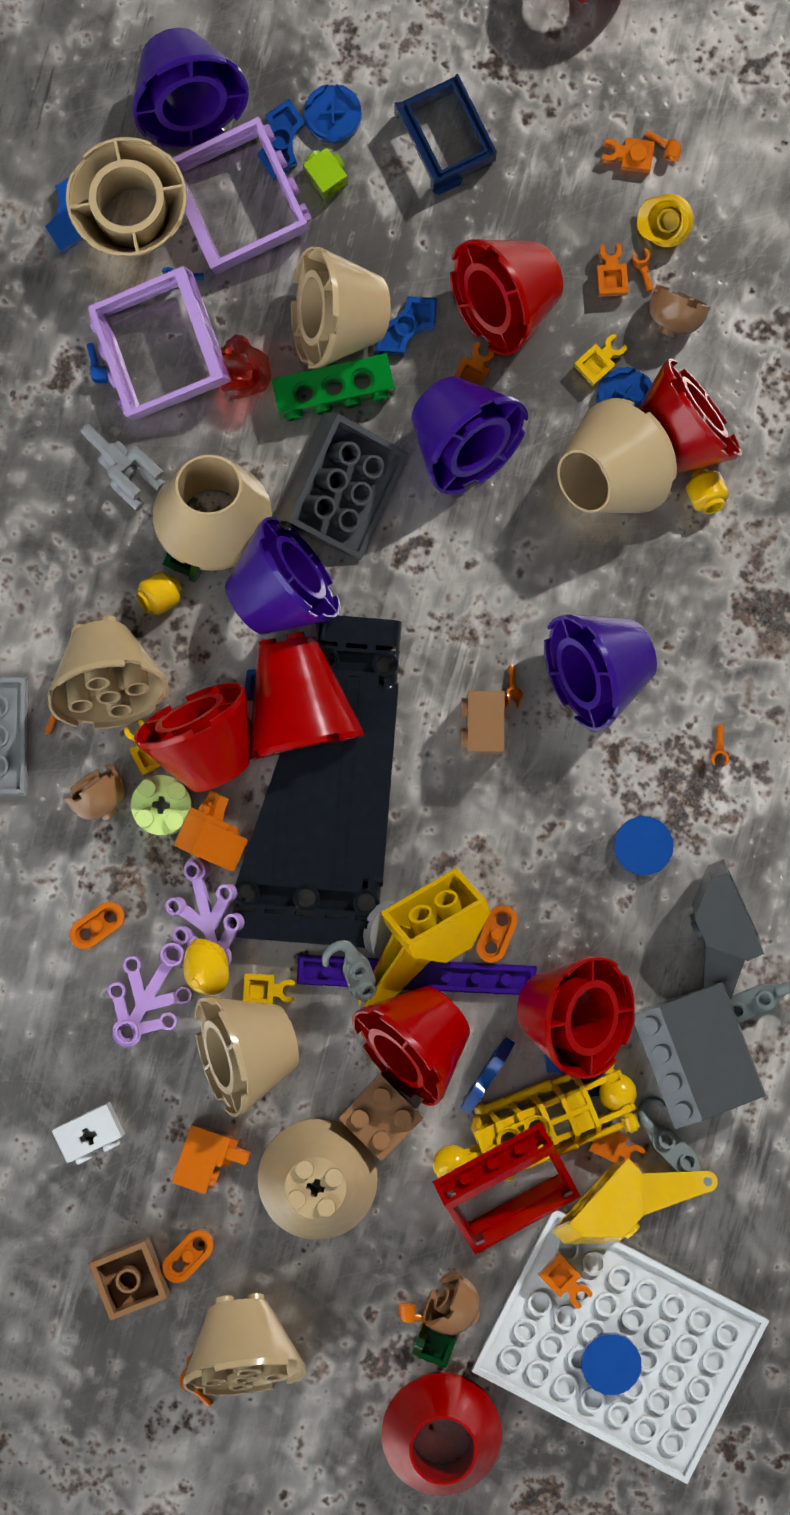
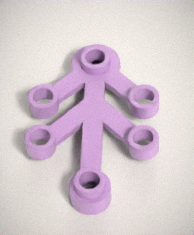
[165,858,244,967]
[108,942,193,1047]

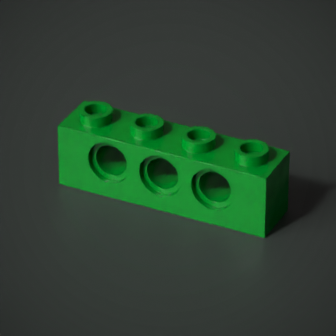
[271,353,395,422]

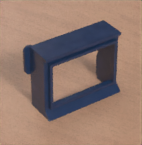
[394,74,497,195]

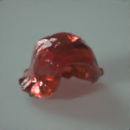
[219,334,272,402]

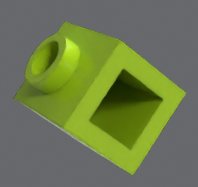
[303,148,348,201]

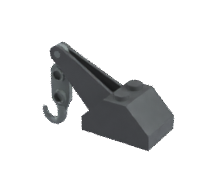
[690,859,790,1023]

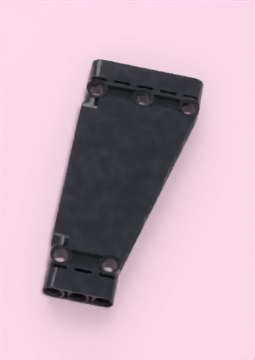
[231,615,402,948]

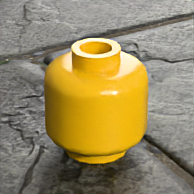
[685,468,729,515]
[136,571,182,616]

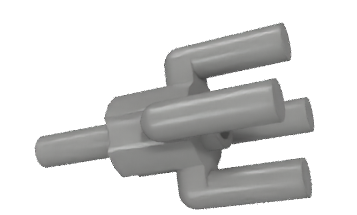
[81,424,165,511]

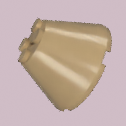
[47,616,169,729]
[258,1118,378,1240]
[183,1293,306,1396]

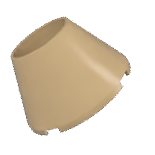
[66,137,187,257]
[291,246,391,369]
[557,398,677,513]
[153,455,272,571]
[194,997,299,1116]

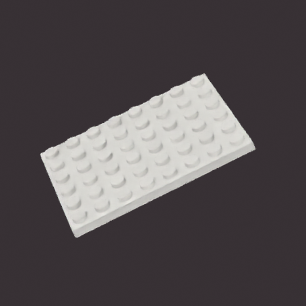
[471,1210,769,1484]

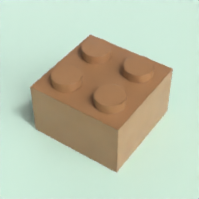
[460,691,505,755]
[338,1073,424,1161]
[88,1236,170,1321]

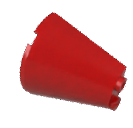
[249,632,364,760]

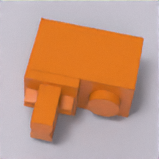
[173,791,248,872]
[171,1122,251,1194]

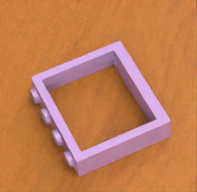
[173,116,312,275]
[88,266,231,421]

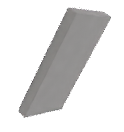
[0,677,29,796]

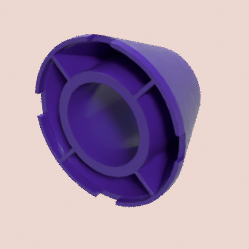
[132,28,249,147]
[411,376,528,494]
[225,517,340,635]
[544,614,657,731]

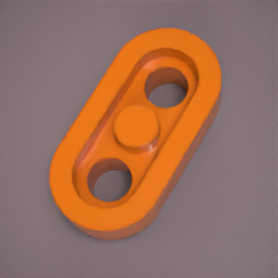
[70,902,125,949]
[476,905,517,963]
[162,1229,214,1283]

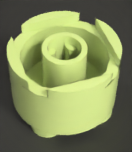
[131,775,194,836]

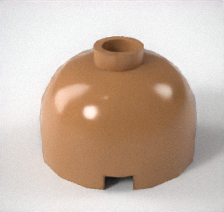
[649,284,711,338]
[63,764,125,820]
[423,1271,480,1335]

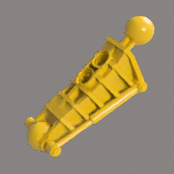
[433,1065,640,1182]

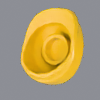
[637,194,693,247]
[183,939,229,995]

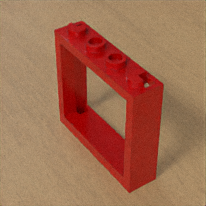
[432,1122,581,1255]

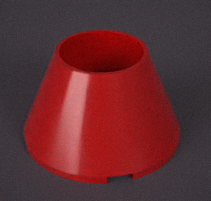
[450,239,563,355]
[638,358,742,474]
[134,682,250,792]
[517,956,635,1079]
[352,986,470,1106]
[381,1372,502,1496]

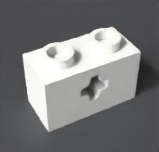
[52,1102,125,1165]

